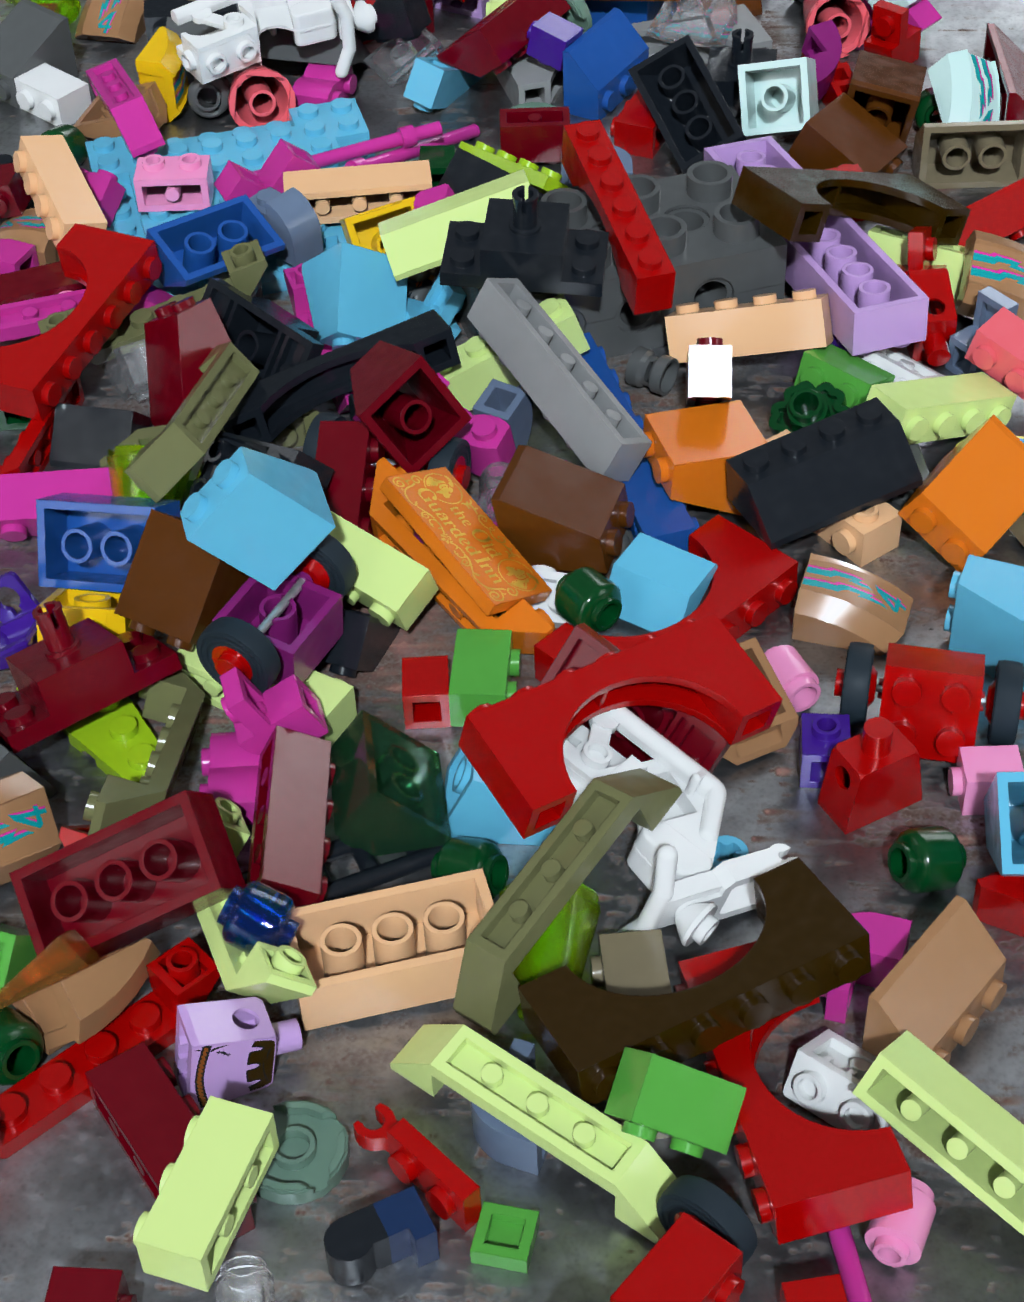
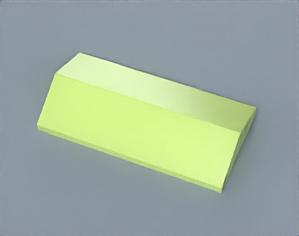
[378,169,530,281]

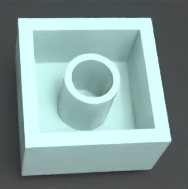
[737,57,819,138]

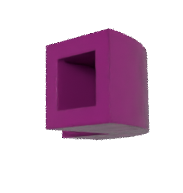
[801,19,842,101]

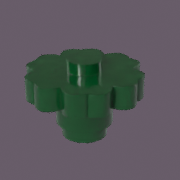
[768,381,849,435]

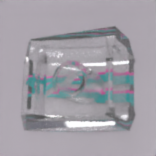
[646,0,738,47]

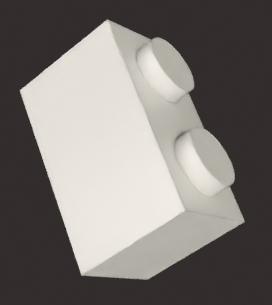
[14,63,92,126]

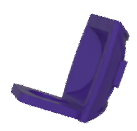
[0,571,40,670]

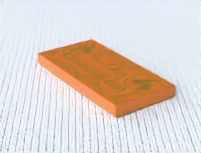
[379,467,552,616]

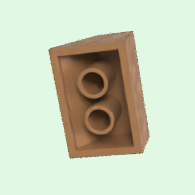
[862,895,1007,1064]

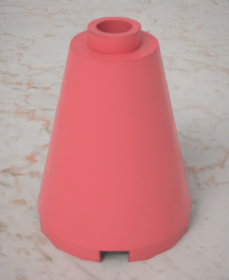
[803,0,871,58]
[228,63,296,127]

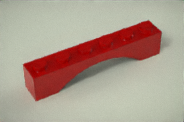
[561,119,676,315]

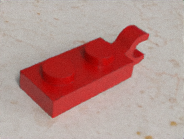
[353,1103,482,1232]

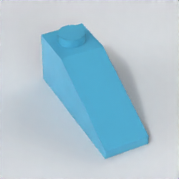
[403,57,486,113]

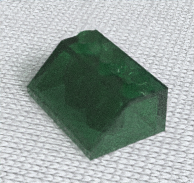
[330,710,451,856]

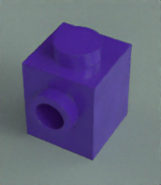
[526,11,584,71]
[799,713,851,788]

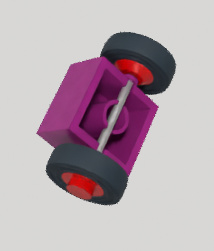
[196,534,357,693]

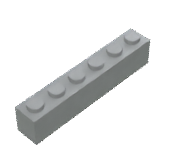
[467,278,652,482]

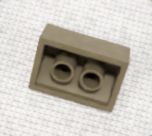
[911,120,1024,189]

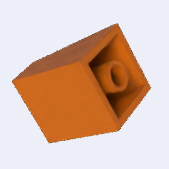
[643,400,767,516]
[897,414,1024,572]

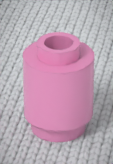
[764,645,821,712]
[864,1177,936,1267]

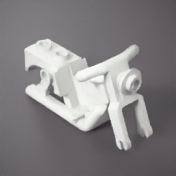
[171,0,377,85]
[563,707,797,947]

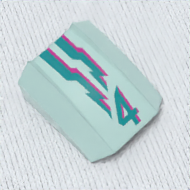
[928,49,1000,123]

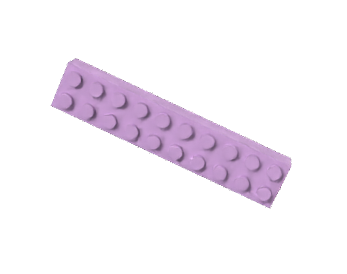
[704,136,929,356]

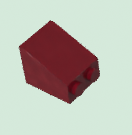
[144,296,231,426]
[350,340,472,473]

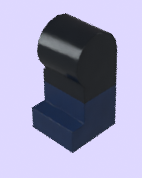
[323,1185,440,1286]

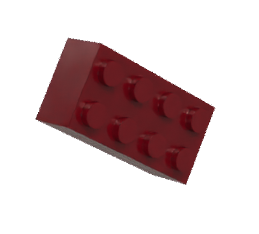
[9,790,247,970]

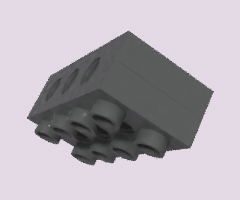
[456,160,787,358]

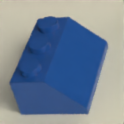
[563,8,649,120]
[146,194,285,287]

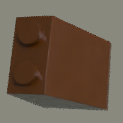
[847,50,927,144]
[788,92,908,173]
[491,445,635,574]
[114,509,250,652]

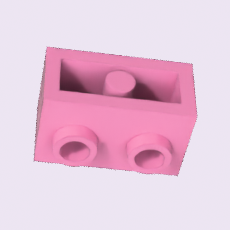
[133,153,215,212]

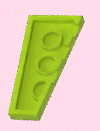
[458,141,570,194]
[16,687,158,783]

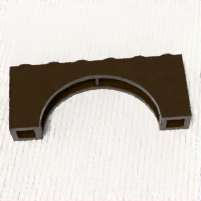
[732,166,971,245]
[518,857,871,1106]

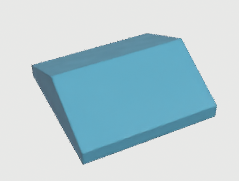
[609,532,718,633]

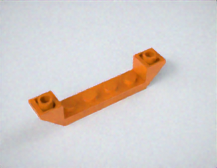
[369,457,555,655]

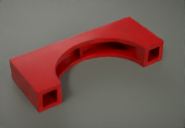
[0,223,163,421]
[534,514,798,682]
[458,613,783,839]
[673,941,913,1245]

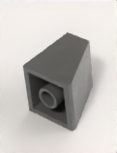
[0,0,79,109]

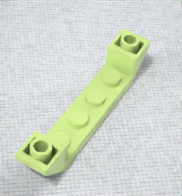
[196,797,317,1004]
[390,1024,677,1244]

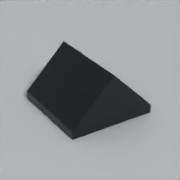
[49,403,153,469]

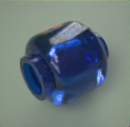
[217,881,300,954]

